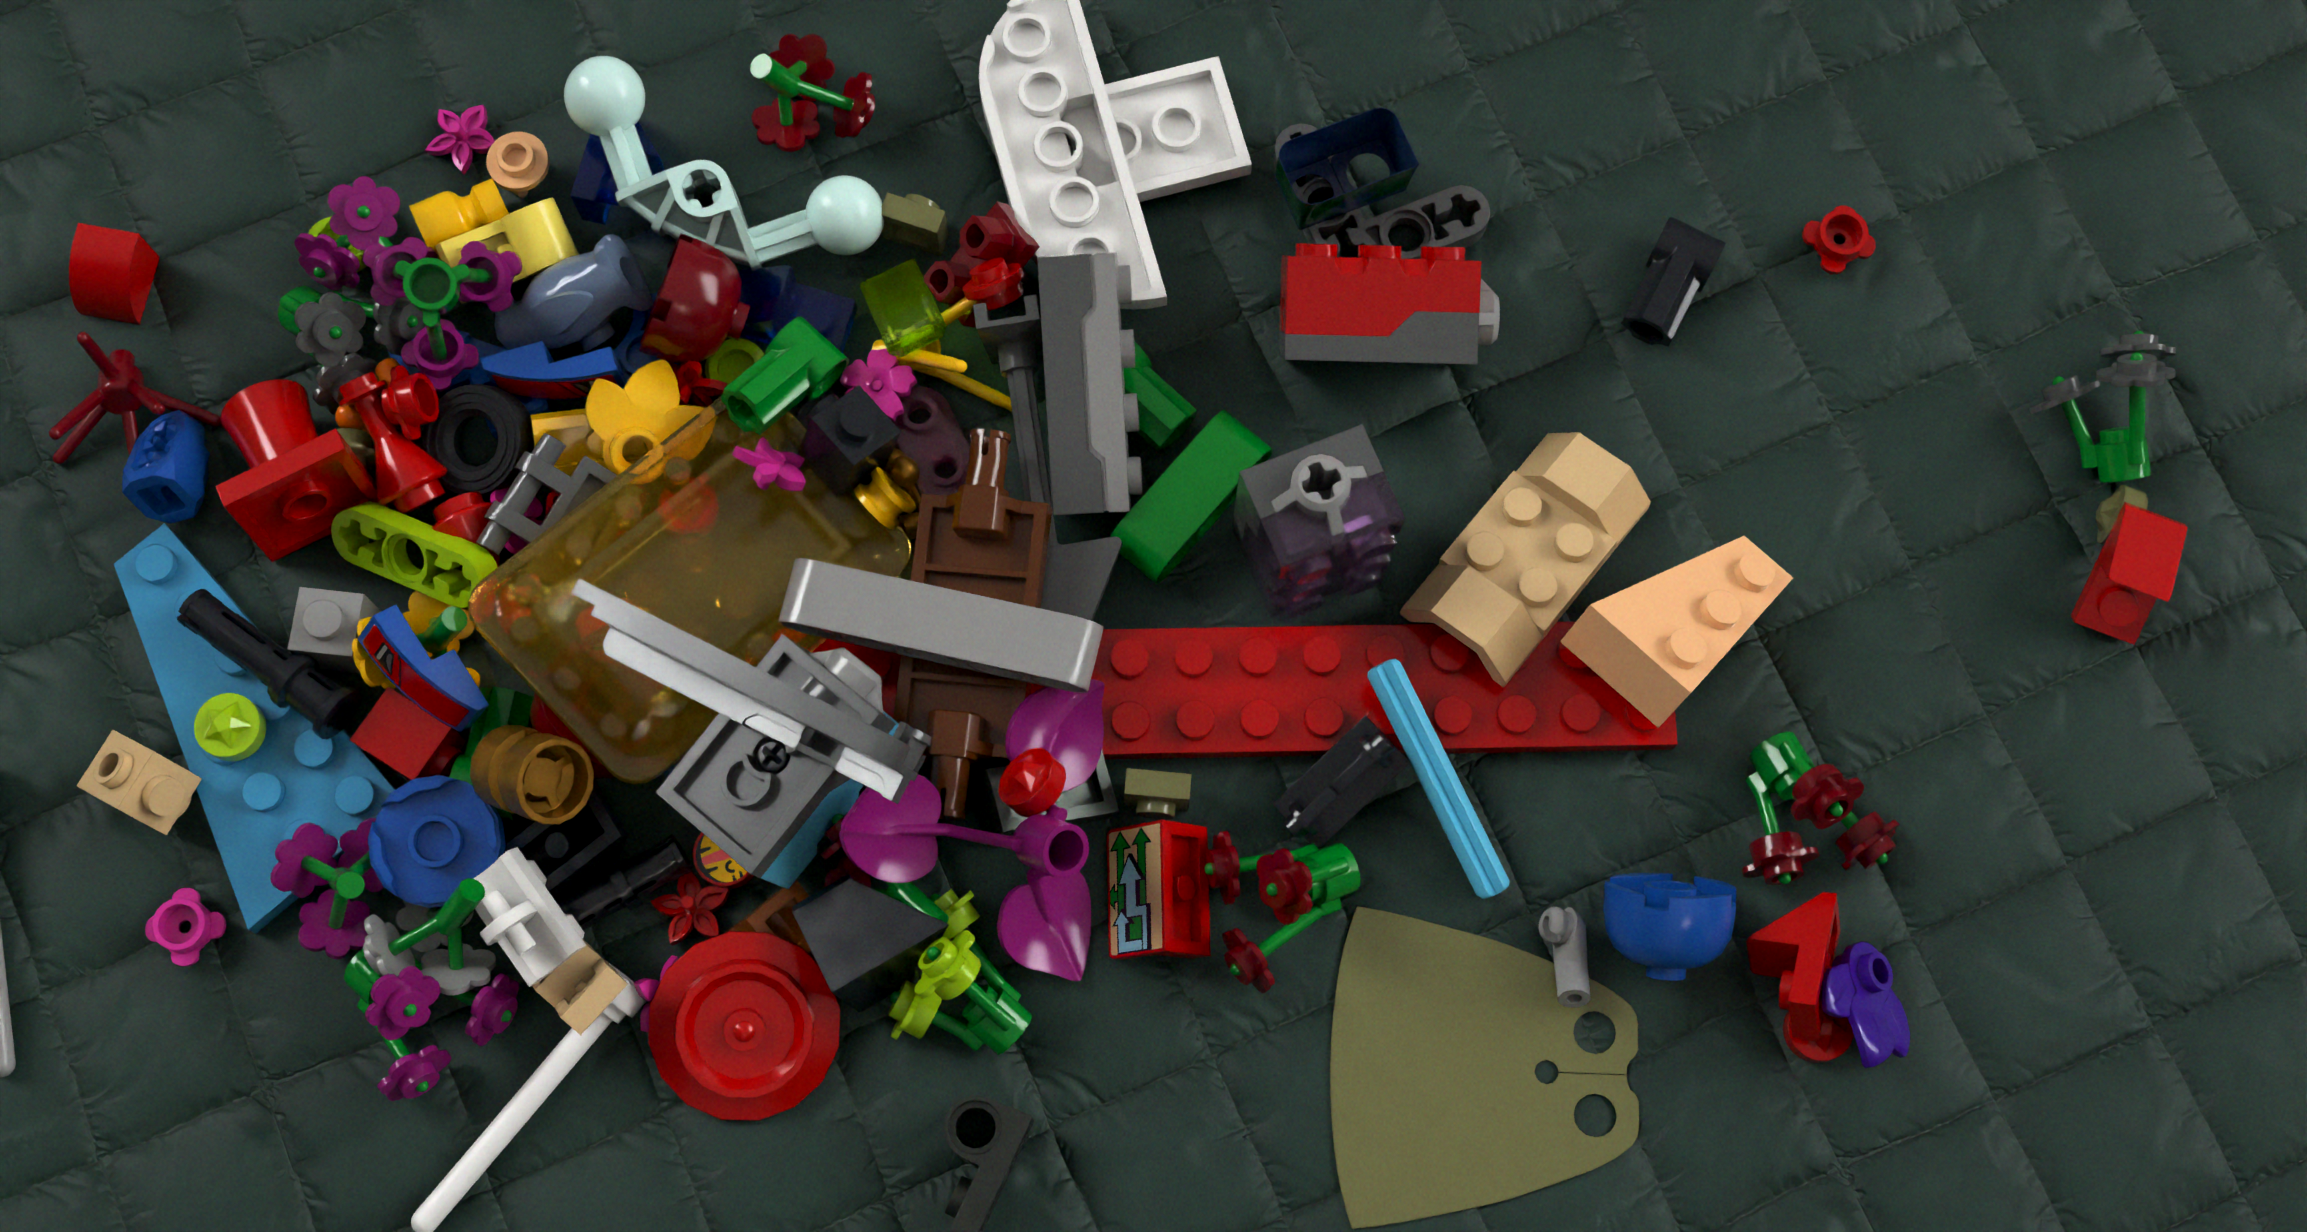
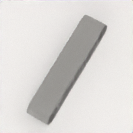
[778,558,1104,693]

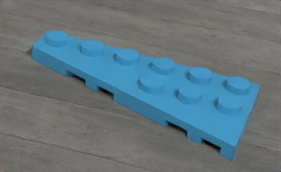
[114,523,396,934]

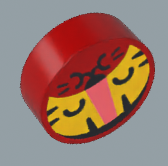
[693,832,754,889]

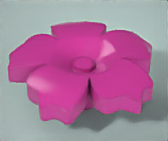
[839,349,918,421]

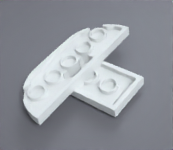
[979,0,1252,309]

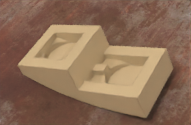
[532,939,628,1035]

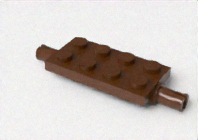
[893,429,1052,821]

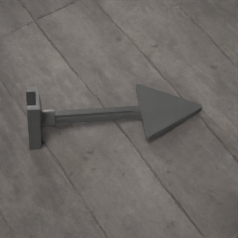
[973,294,1123,621]

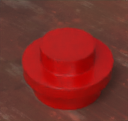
[962,257,1025,311]

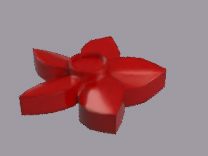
[668,361,728,410]
[650,872,730,946]

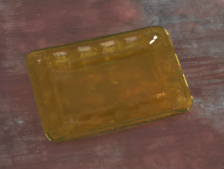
[468,397,911,784]

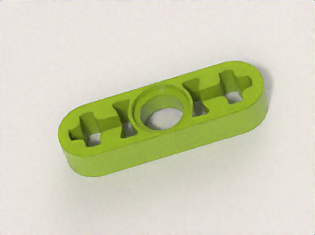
[331,502,500,608]

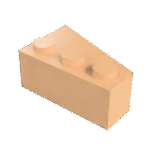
[1560,536,1793,728]

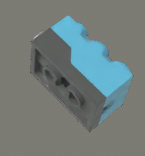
[656,634,899,889]

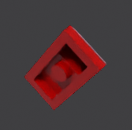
[2071,502,2188,645]
[1746,892,1841,1041]

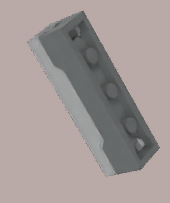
[1037,252,1143,515]

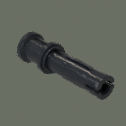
[177,589,361,739]

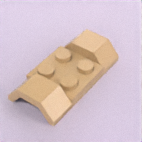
[1400,432,1651,687]

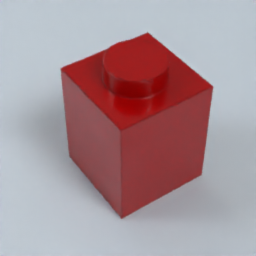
[350,686,467,781]

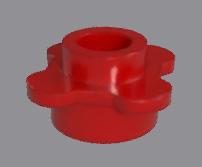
[1802,205,1876,275]
[381,365,439,441]

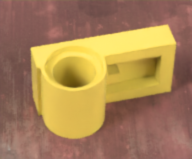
[435,197,579,304]

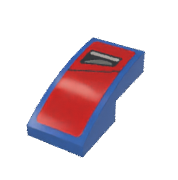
[480,341,626,400]
[357,605,489,732]

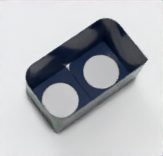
[1274,107,1419,231]

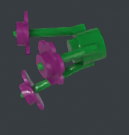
[344,949,519,1101]

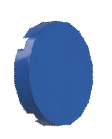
[368,775,506,909]

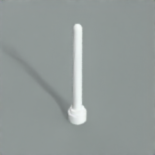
[411,963,646,1232]

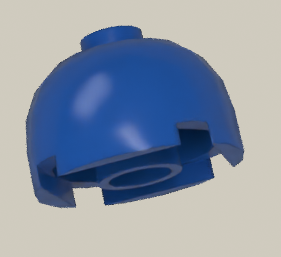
[1603,873,1737,981]

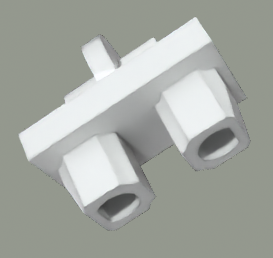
[473,847,586,987]

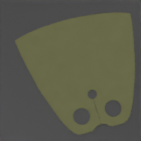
[1330,906,1639,1229]

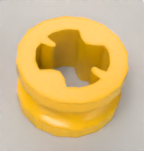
[853,467,916,530]

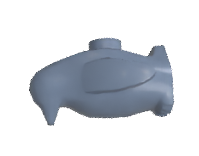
[494,234,653,352]

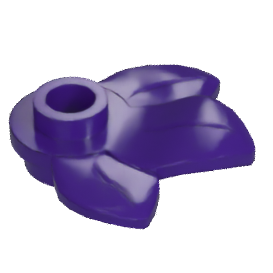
[1821,941,1910,1069]

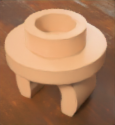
[486,132,550,199]

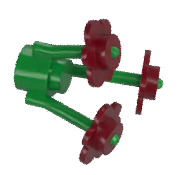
[1204,831,1360,993]

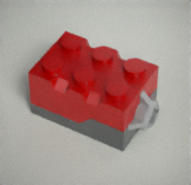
[1279,243,1500,365]

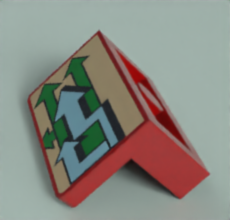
[1107,820,1211,960]

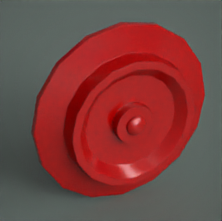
[648,931,841,1121]

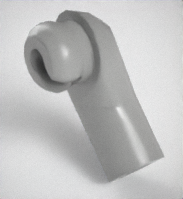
[1539,906,1591,1008]

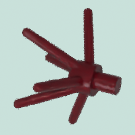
[49,332,221,464]

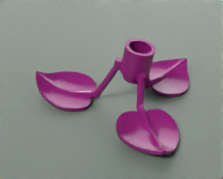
[839,679,1105,981]

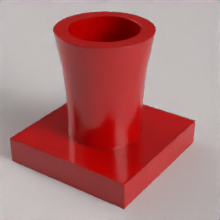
[215,379,388,562]

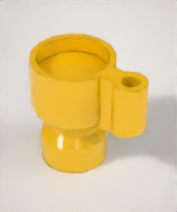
[409,178,509,260]

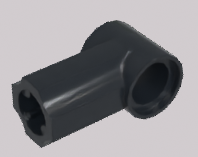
[1621,216,1726,346]

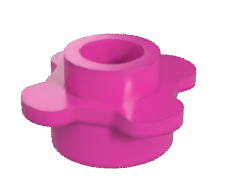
[145,888,226,967]

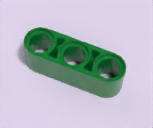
[1110,410,1273,584]

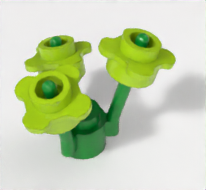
[888,888,1032,1055]

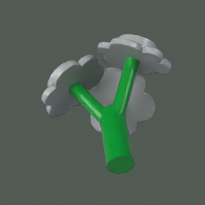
[363,878,496,995]

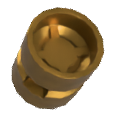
[470,725,594,824]

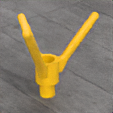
[872,297,1012,412]

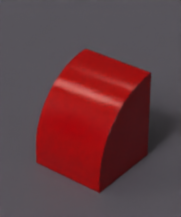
[69,223,160,325]

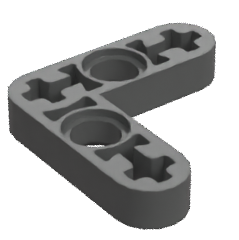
[1273,123,1490,259]

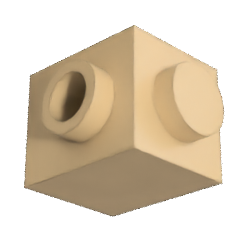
[77,730,202,835]

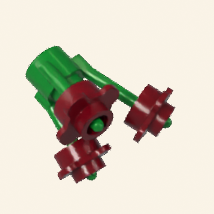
[1742,732,1900,885]

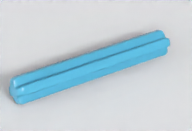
[1368,659,1510,899]

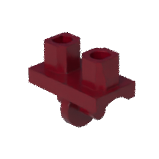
[924,202,1040,328]

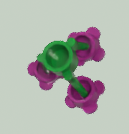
[363,237,522,392]

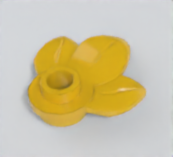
[585,359,715,483]

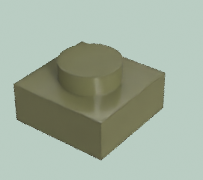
[881,192,949,256]
[1124,768,1192,820]

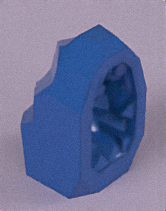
[122,410,210,524]

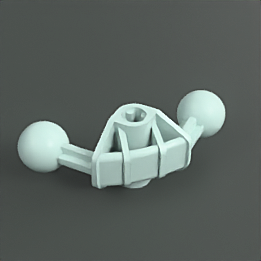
[564,56,884,271]

